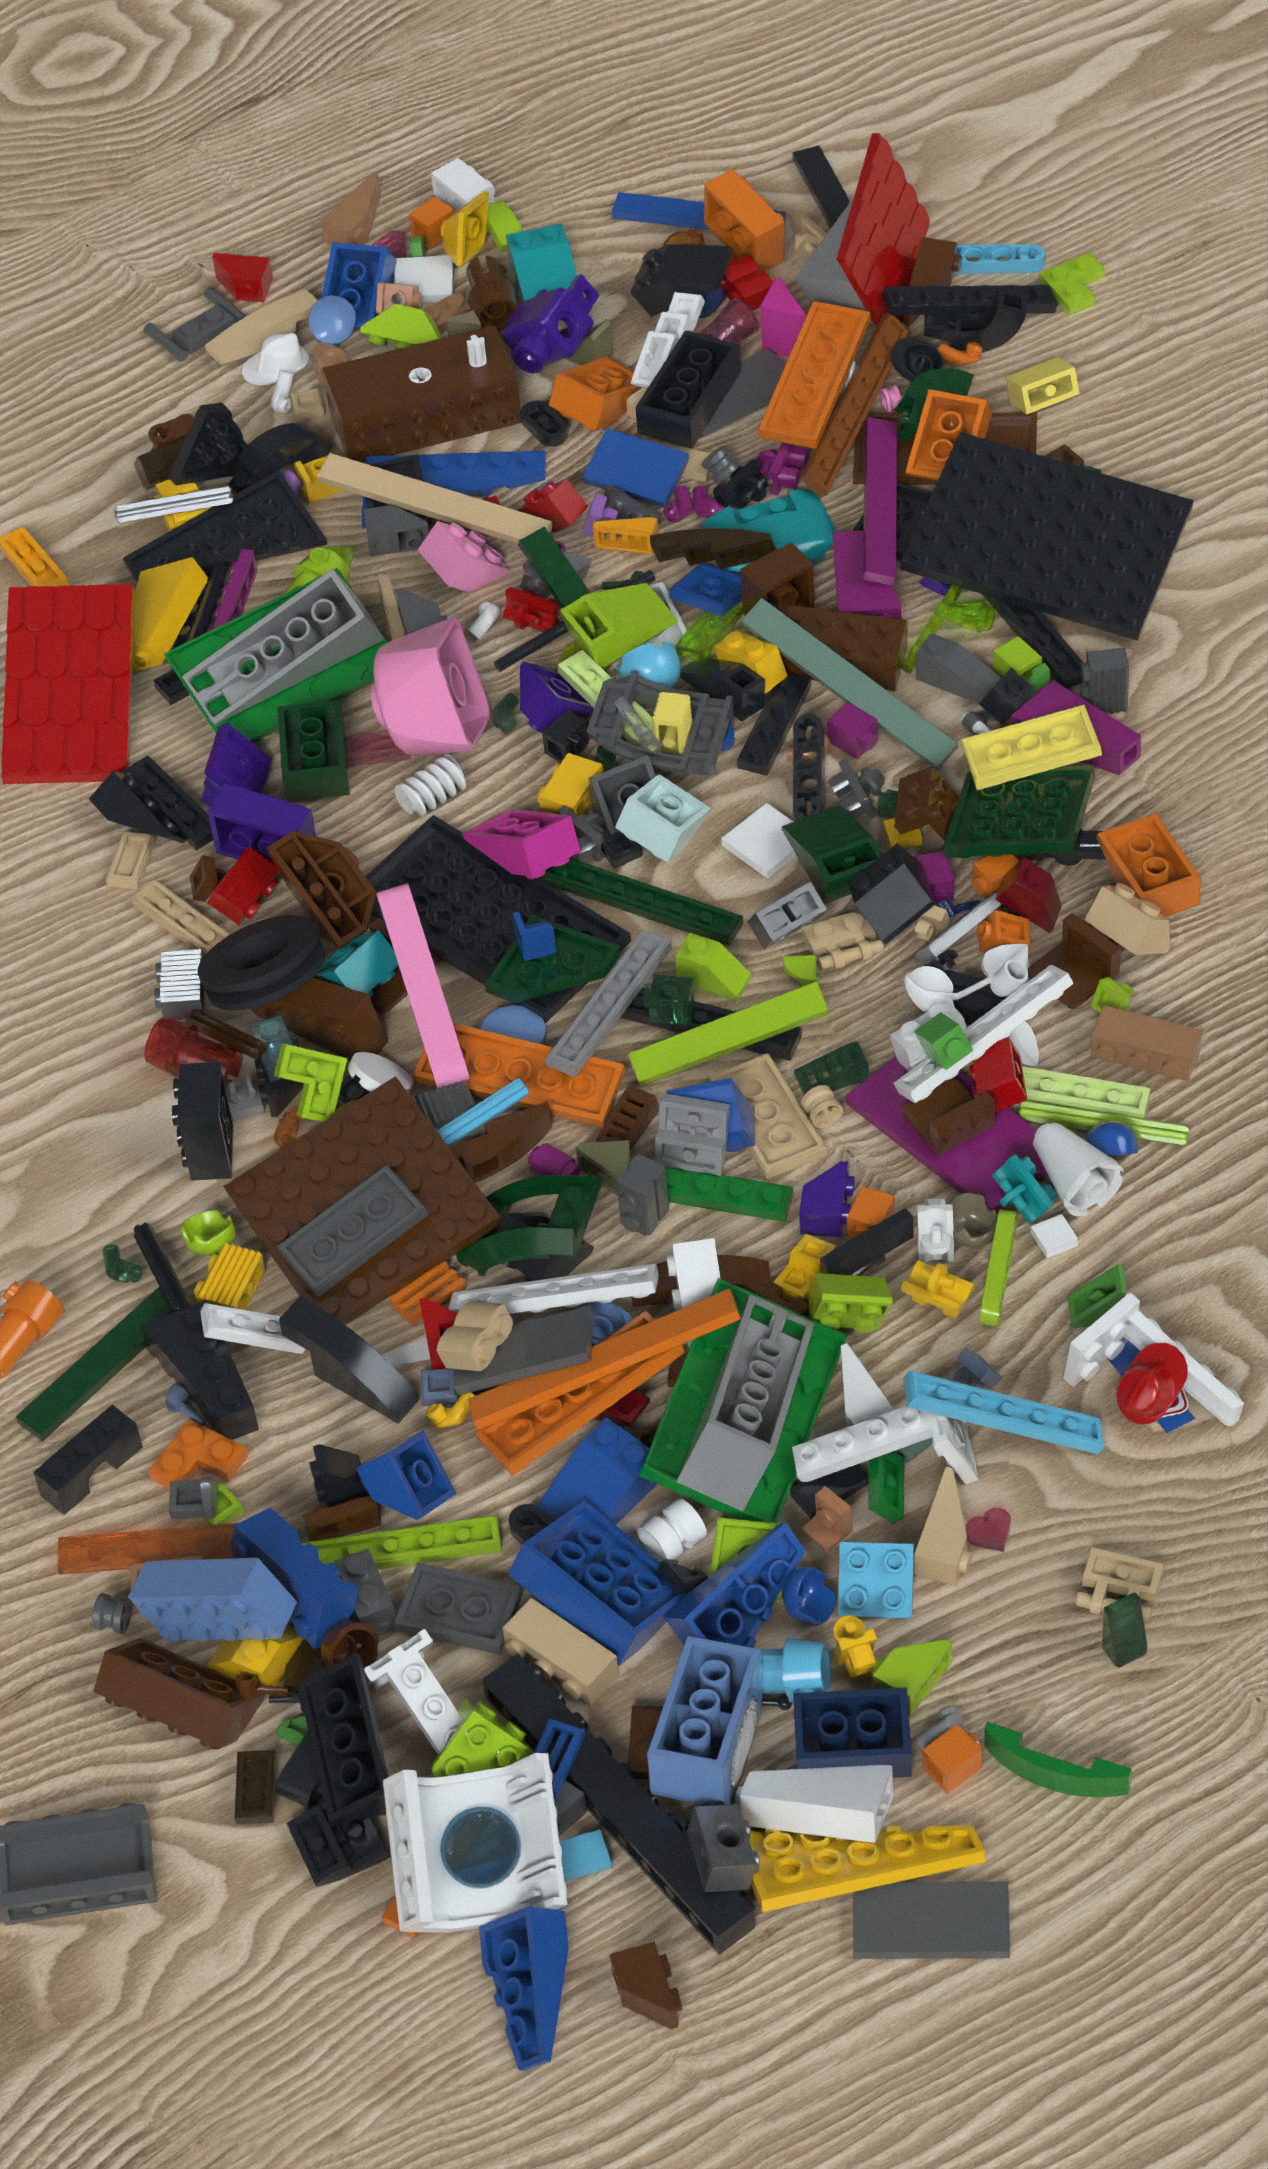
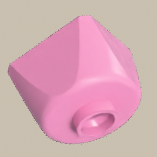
[371,617,491,756]

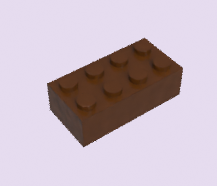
[780,604,908,691]

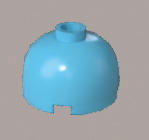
[616,641,681,688]

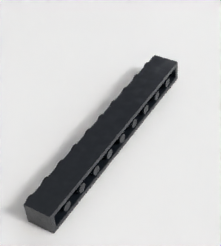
[482,1654,756,1955]

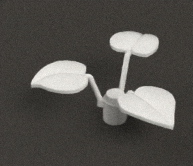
[904,944,1039,1068]

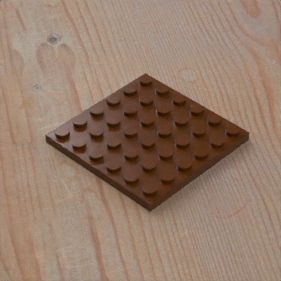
[223,1076,502,1325]

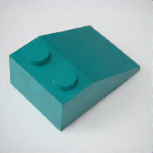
[506,224,577,302]

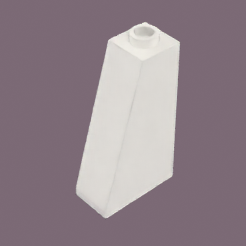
[735,1765,894,1843]

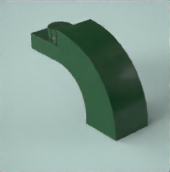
[894,368,974,443]

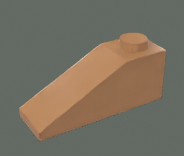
[321,172,381,246]

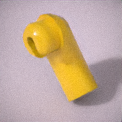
[426,1392,475,1429]

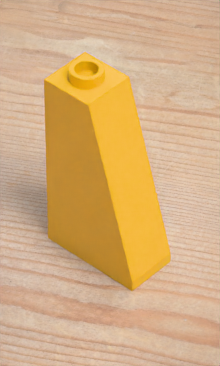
[132,557,208,672]

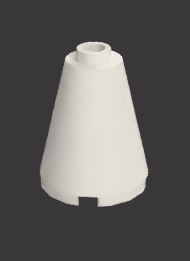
[1033,1123,1123,1216]

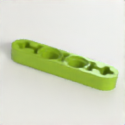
[980,1209,1017,1327]

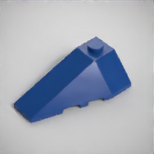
[664,1522,806,1648]
[479,1906,569,2071]

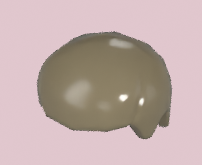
[948,1193,997,1247]

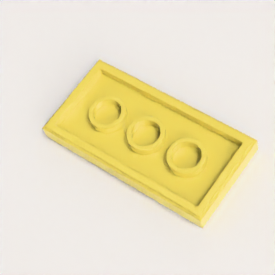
[960,705,1102,790]

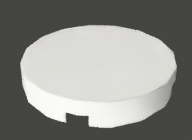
[348,1052,413,1093]

